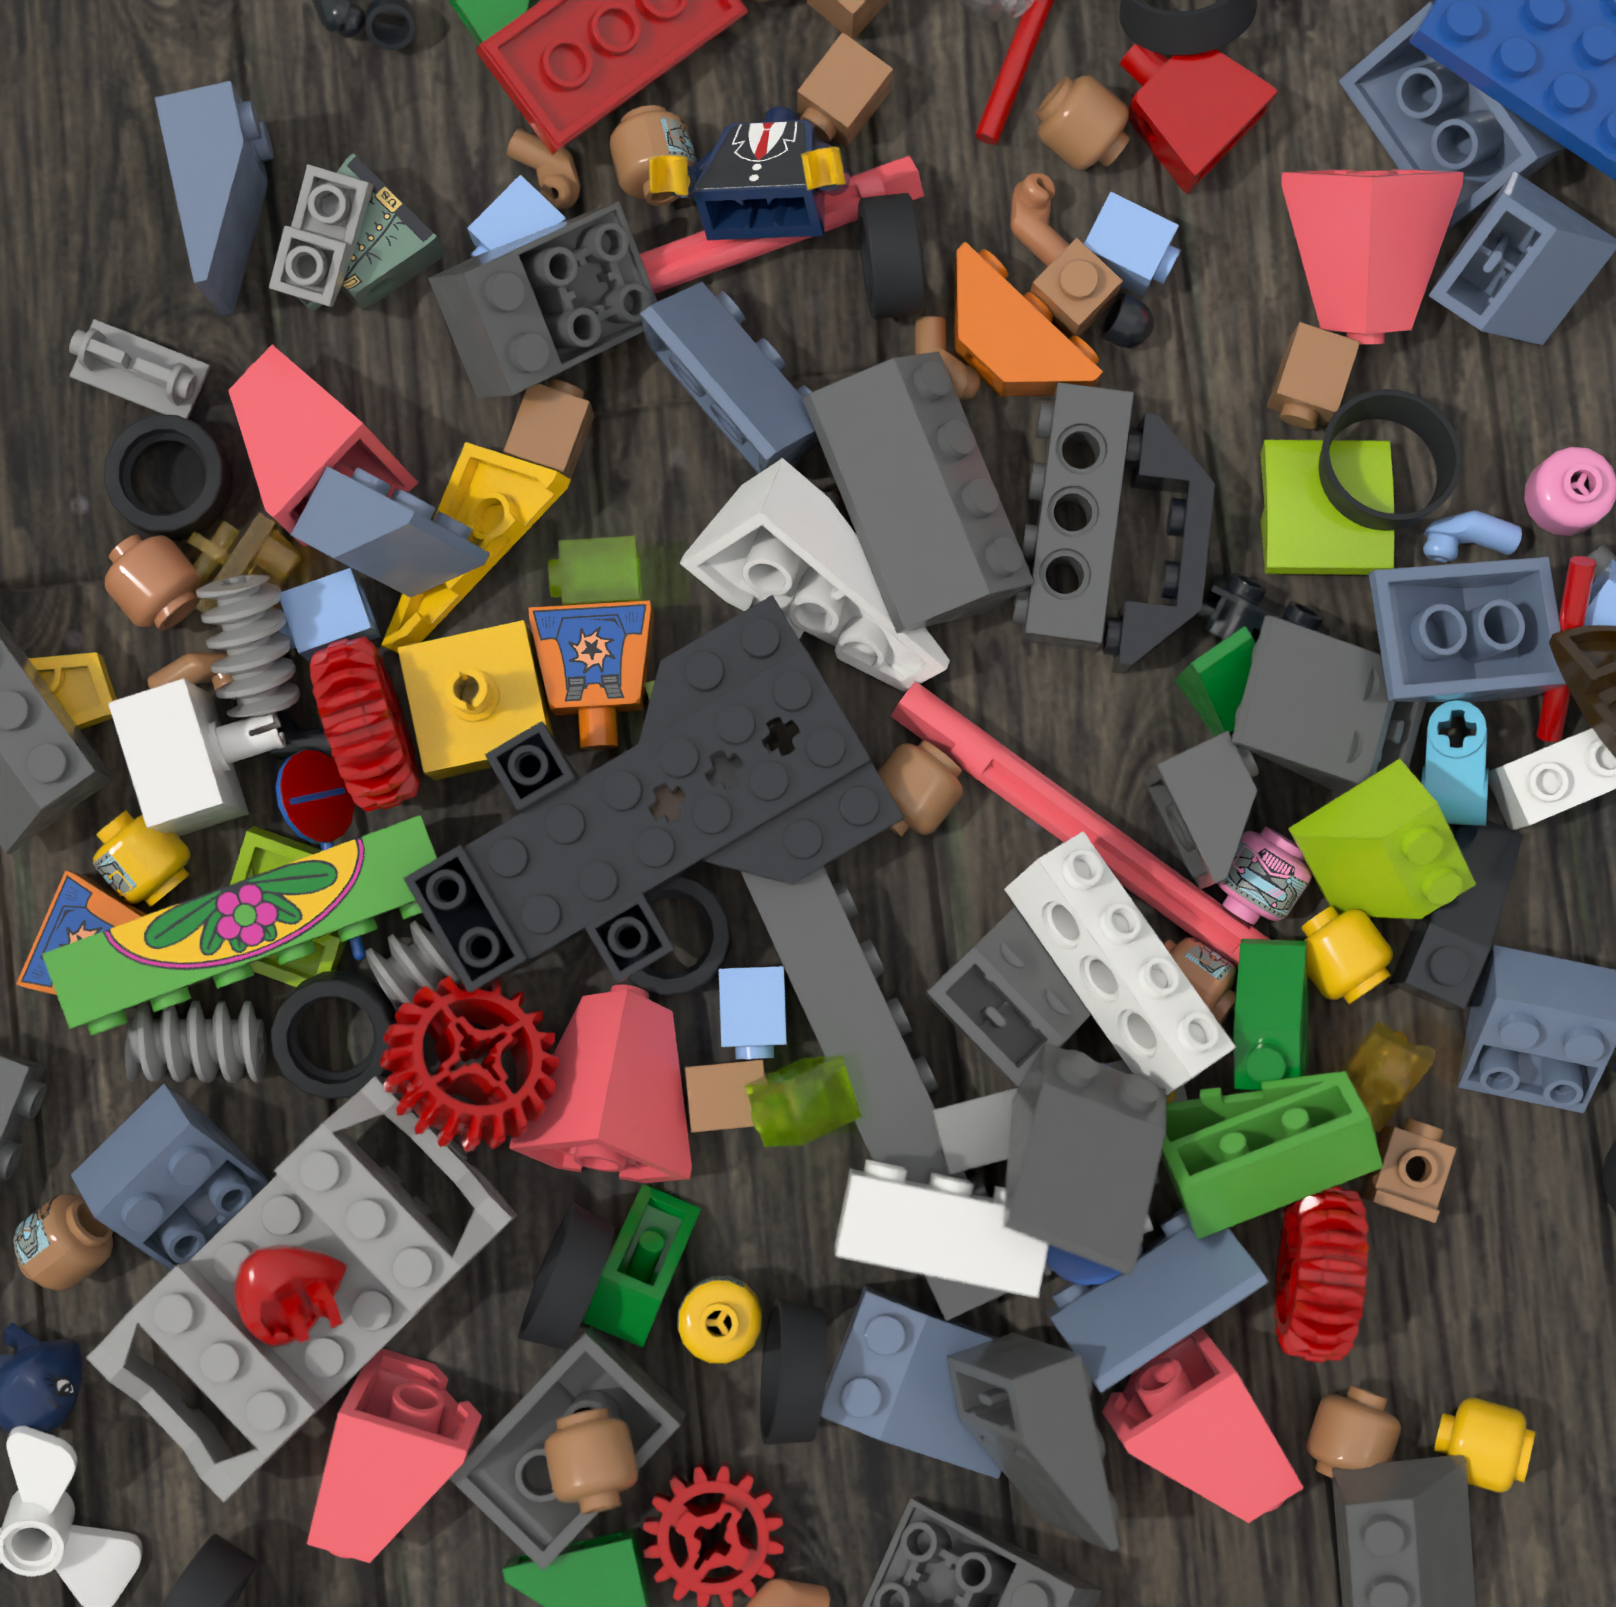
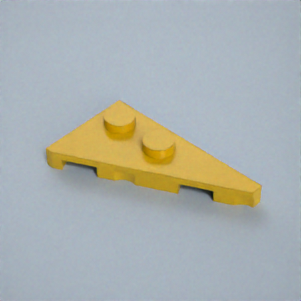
[381,442,571,654]

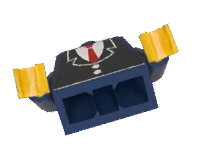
[649,106,850,240]

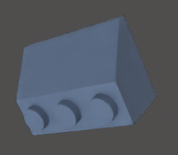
[1339,1,1566,231]
[640,282,820,474]
[1045,1208,1268,1393]

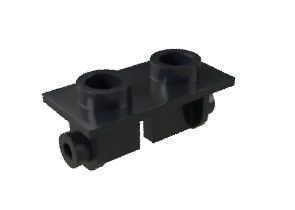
[1195,573,1329,639]

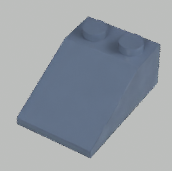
[155,81,274,317]
[1369,557,1566,703]
[821,1285,1002,1479]

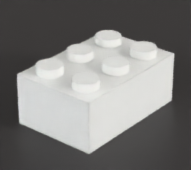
[834,1159,1048,1297]

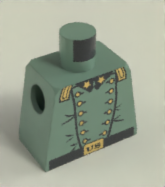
[297,153,445,313]

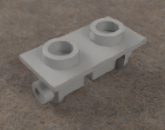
[69,319,210,419]

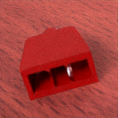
[1119,43,1278,195]

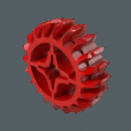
[310,636,421,812]
[380,976,560,1152]
[1273,1185,1370,1363]

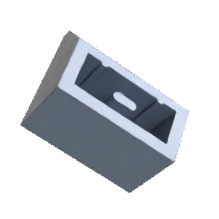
[1429,171,1616,345]
[291,466,490,598]
[1458,945,1616,1113]
[71,1083,270,1271]

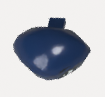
[0,1322,83,1434]

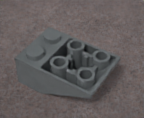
[428,201,658,398]
[1231,616,1426,793]
[924,906,1091,1087]
[947,1333,1120,1551]
[862,1498,1102,1607]

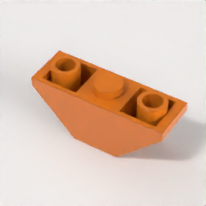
[953,242,1103,397]

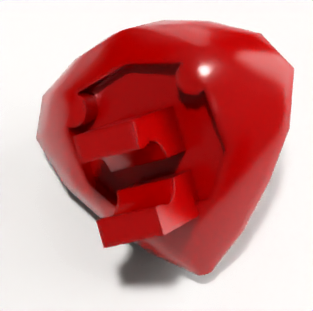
[234,1244,347,1347]

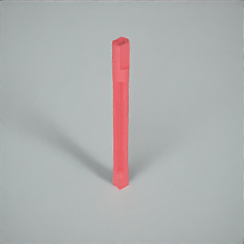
[640,156,924,294]
[891,681,1271,970]

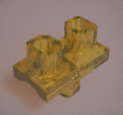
[187,512,302,614]
[1340,1021,1436,1133]

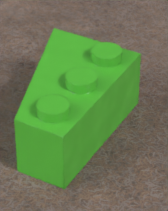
[1160,1071,1383,1240]

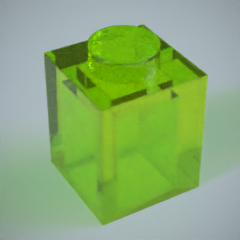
[548,536,642,606]
[744,1055,862,1147]

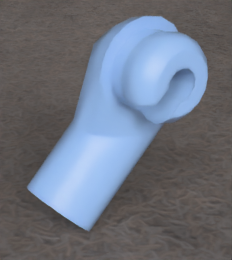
[1423,510,1522,563]

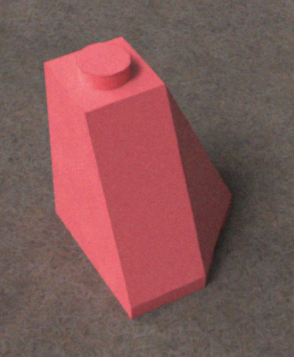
[1281,169,1464,344]
[228,345,419,546]
[509,985,692,1183]
[1102,1327,1304,1523]
[307,1348,482,1563]

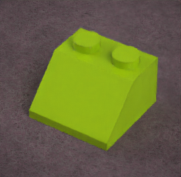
[1288,759,1476,919]

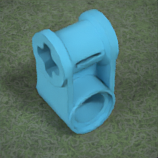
[1421,700,1489,826]

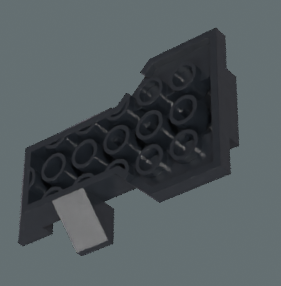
[403,595,904,993]

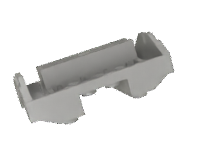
[86,1076,518,1502]

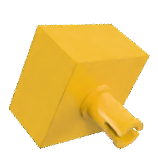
[398,620,554,780]

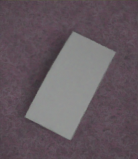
[269,164,374,307]

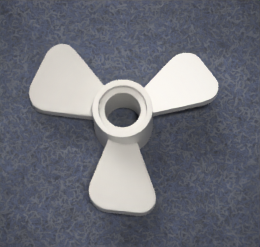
[0,1426,143,1607]

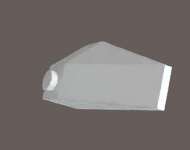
[680,458,950,692]

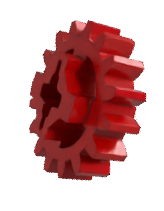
[643,1462,784,1607]

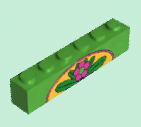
[42,815,437,1036]

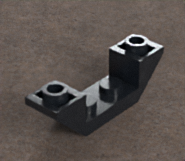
[1103,412,1215,674]

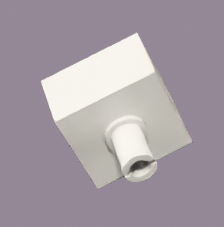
[108,679,286,837]

